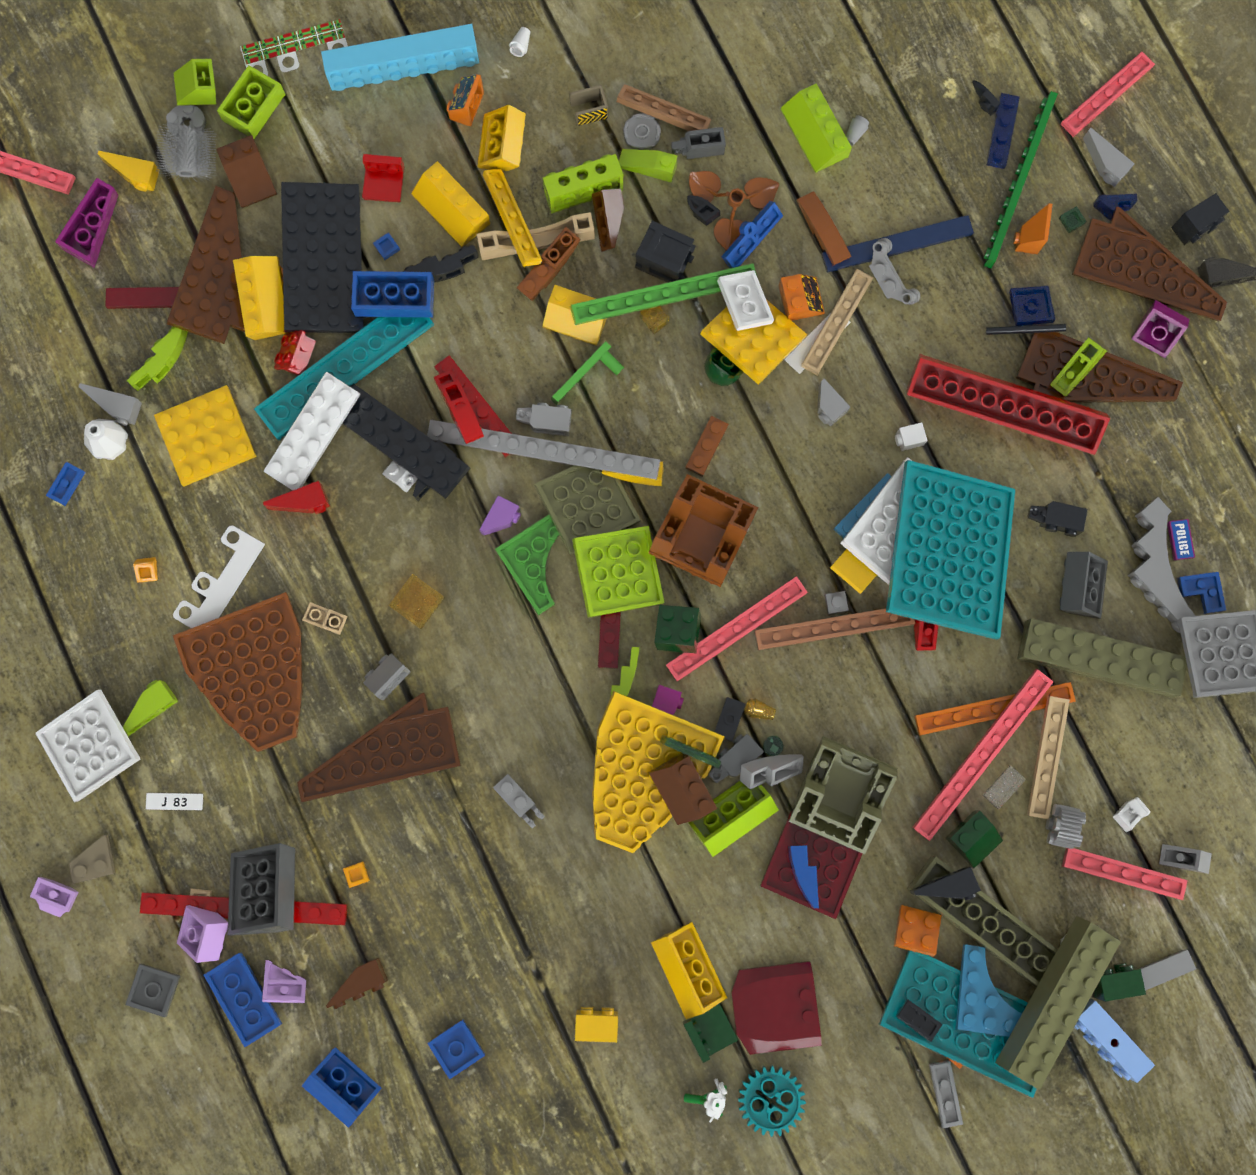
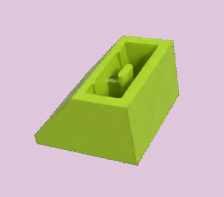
[174,59,216,106]

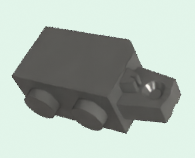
[671,127,726,159]
[708,733,764,783]

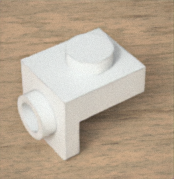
[382,461,417,492]
[1113,797,1150,832]

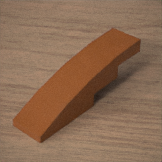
[796,191,851,266]

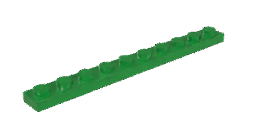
[983,91,1058,269]

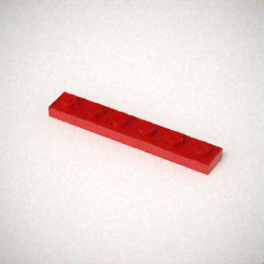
[434,355,512,458]

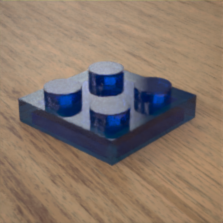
[1009,286,1055,326]

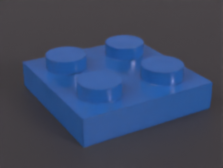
[427,1019,485,1079]

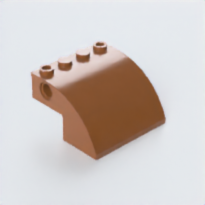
[649,474,759,587]

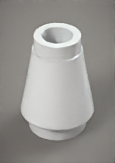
[509,27,530,57]

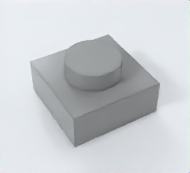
[824,591,849,615]

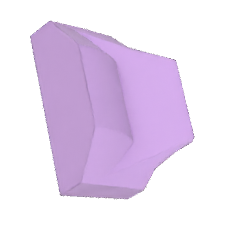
[30,877,79,917]

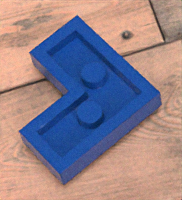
[1177,572,1226,614]

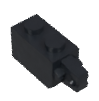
[1027,501,1088,537]

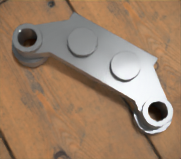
[869,238,920,305]

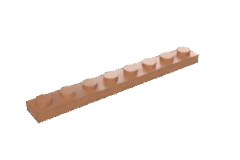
[755,609,915,651]

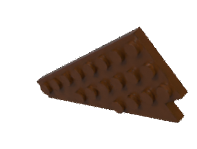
[1016,332,1183,402]
[297,693,461,802]

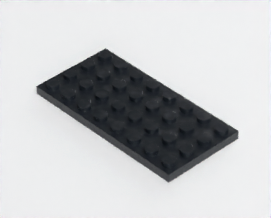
[281,182,363,333]

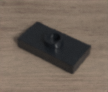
[714,697,746,742]
[895,999,943,1042]

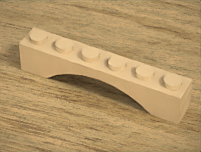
[477,212,595,260]

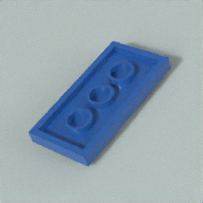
[204,952,282,1048]

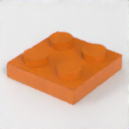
[894,905,942,957]

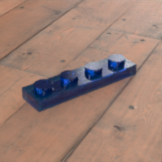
[986,93,1020,169]

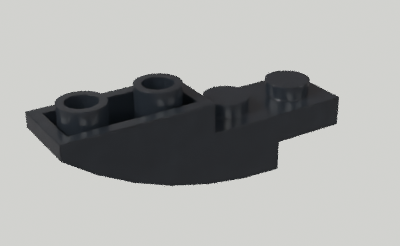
[402,245,478,283]

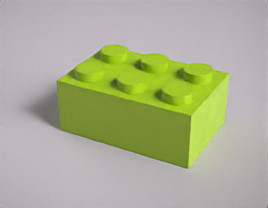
[217,65,285,139]

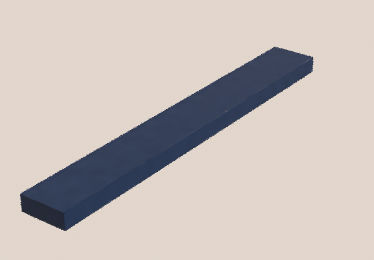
[822,215,974,273]

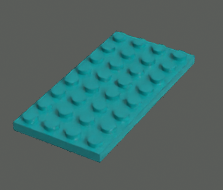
[878,950,1037,1098]

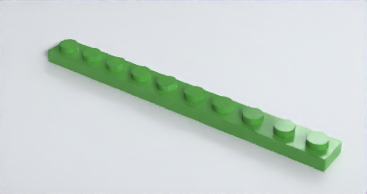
[570,263,757,325]

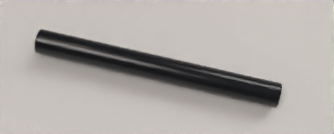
[986,324,1066,335]

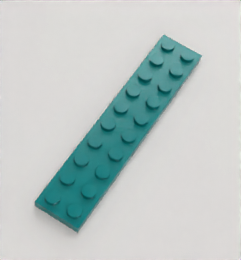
[254,317,434,441]

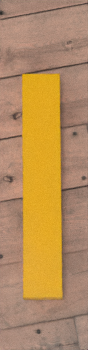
[483,169,542,267]

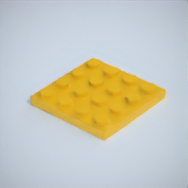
[700,299,807,385]
[154,385,257,487]

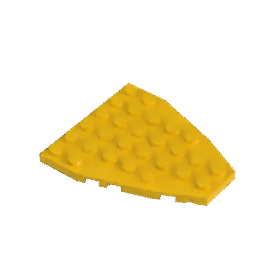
[592,691,724,853]

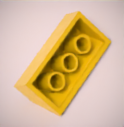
[411,161,491,247]
[233,256,289,340]
[651,922,727,1020]

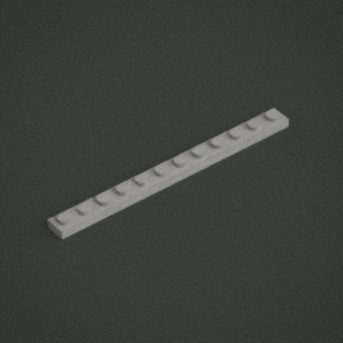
[427,420,660,480]

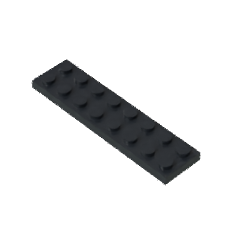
[342,383,470,499]

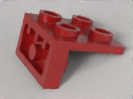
[362,154,405,203]

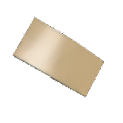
[302,602,348,635]

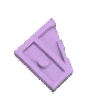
[262,960,306,1003]

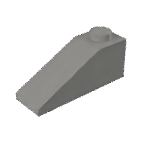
[1083,128,1135,187]
[79,383,142,426]

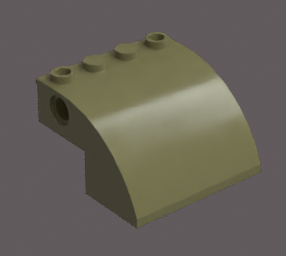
[789,736,898,854]

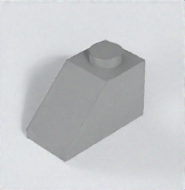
[817,379,850,427]
[1159,844,1212,874]

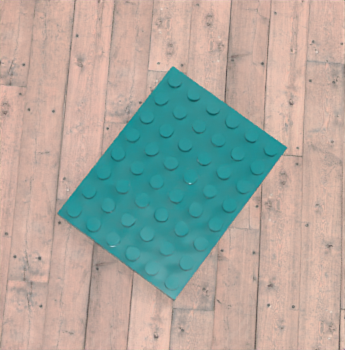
[886,460,1015,640]

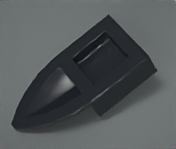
[972,80,1001,116]
[687,195,721,226]

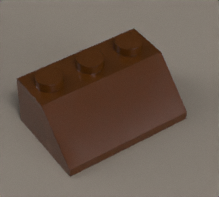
[648,752,717,825]

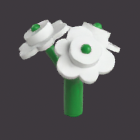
[684,1079,728,1123]

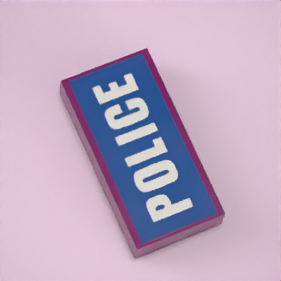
[1167,519,1195,561]

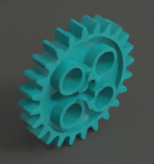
[738,1065,806,1137]

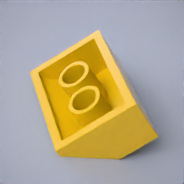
[477,105,526,171]
[542,285,607,346]

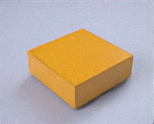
[343,862,370,888]

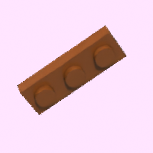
[685,416,729,477]

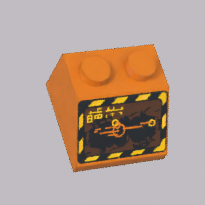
[447,74,484,127]
[779,274,825,321]

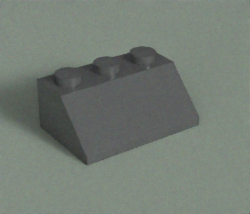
[1060,552,1108,619]

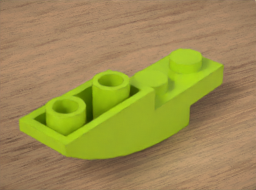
[127,327,188,391]

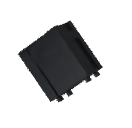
[635,221,696,283]

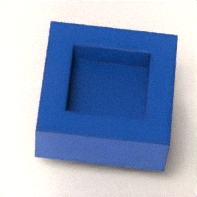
[373,232,400,261]

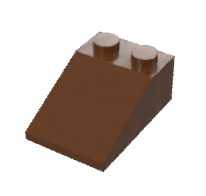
[216,135,277,208]

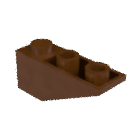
[326,958,388,1009]

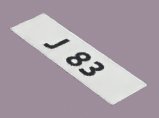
[146,793,203,810]

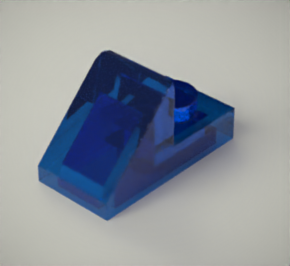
[1093,194,1138,221]

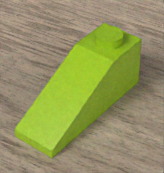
[619,149,678,183]
[1050,337,1107,397]
[123,680,178,737]

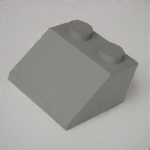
[363,654,411,701]

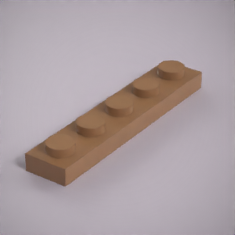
[616,84,711,131]

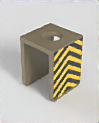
[569,85,608,126]

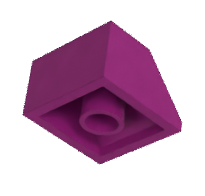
[1132,300,1189,358]

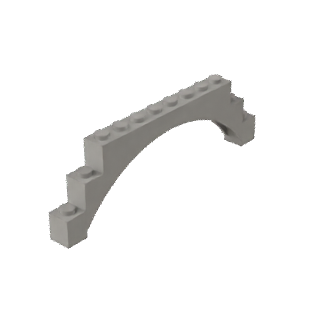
[1128,497,1240,694]

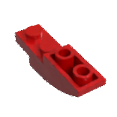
[434,370,484,444]

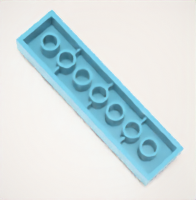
[321,24,479,91]

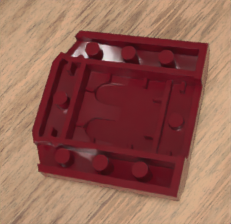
[731,961,822,1055]

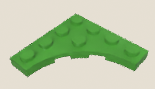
[495,515,559,616]

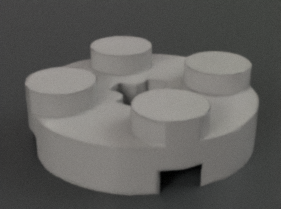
[166,105,206,138]

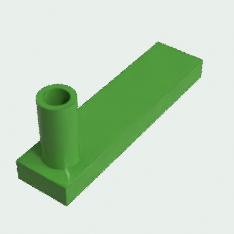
[551,341,624,405]

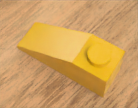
[98,150,160,192]

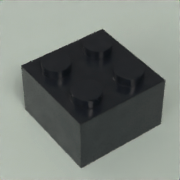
[1171,193,1230,246]

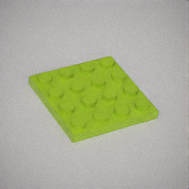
[572,526,664,618]

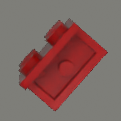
[274,330,316,376]

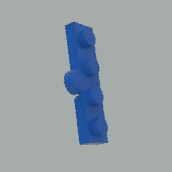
[721,201,783,268]

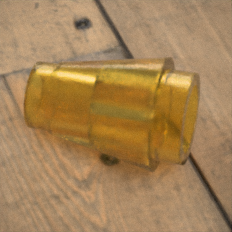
[745,698,776,720]

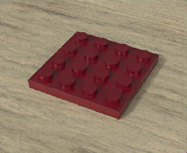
[760,811,863,919]

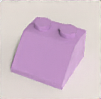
[177,905,228,963]

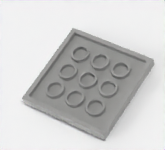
[1178,610,1256,698]

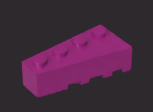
[55,178,119,268]

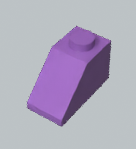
[480,496,521,535]

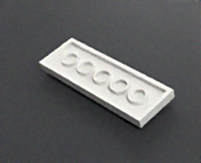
[264,372,360,490]

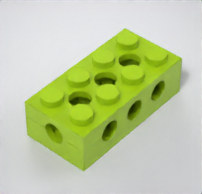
[543,154,623,214]

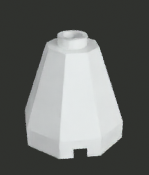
[84,419,128,460]

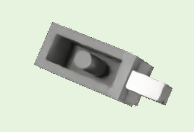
[516,403,572,436]

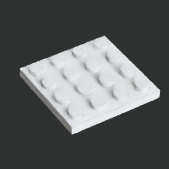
[36,690,140,802]

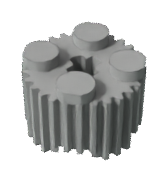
[1046,804,1086,849]

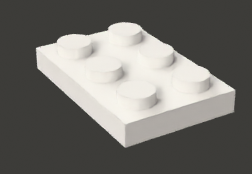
[717,270,774,331]

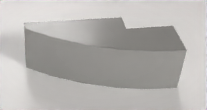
[740,754,804,789]

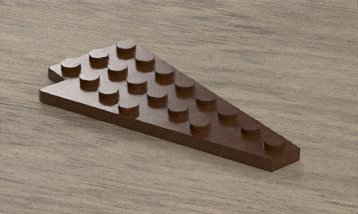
[167,186,245,344]
[1072,207,1228,322]

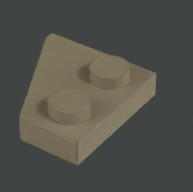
[69,835,115,884]

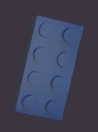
[351,271,434,318]

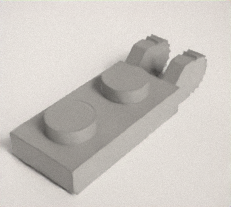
[493,774,545,828]

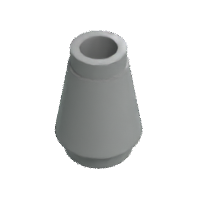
[846,115,869,146]

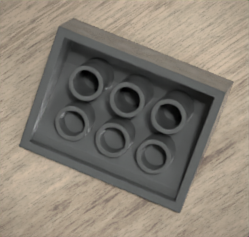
[228,843,295,936]

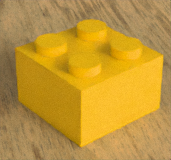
[575,1007,618,1043]

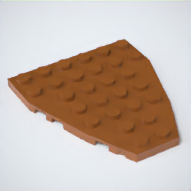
[173,592,302,752]

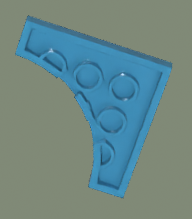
[955,944,1022,1037]

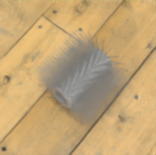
[156,122,217,182]

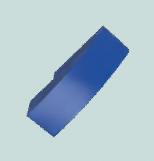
[788,845,819,908]

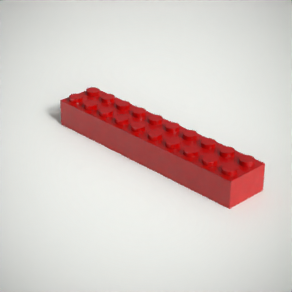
[906,354,1110,455]

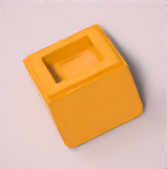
[133,557,158,583]

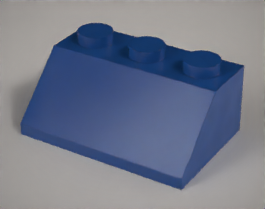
[302,1047,382,1128]

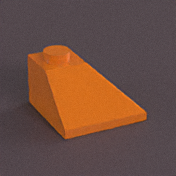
[1013,203,1053,254]

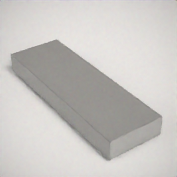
[1139,949,1196,990]
[929,1060,963,1128]

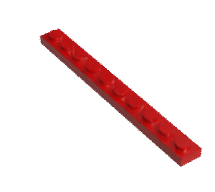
[140,892,348,925]

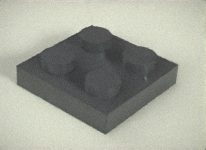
[125,964,181,1017]

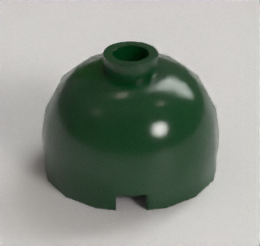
[704,348,743,386]

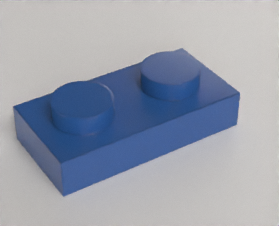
[46,462,86,506]

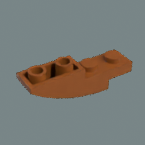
[516,227,581,301]

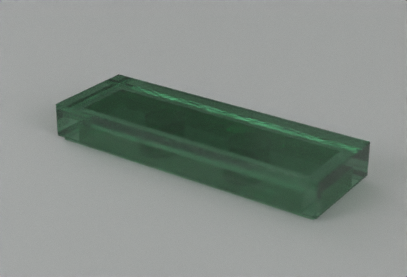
[660,735,721,769]

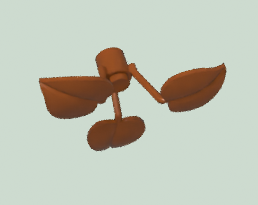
[689,171,779,251]

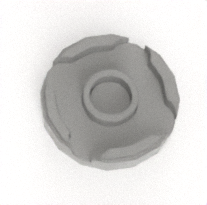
[623,113,661,150]

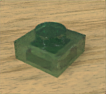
[1059,206,1087,233]

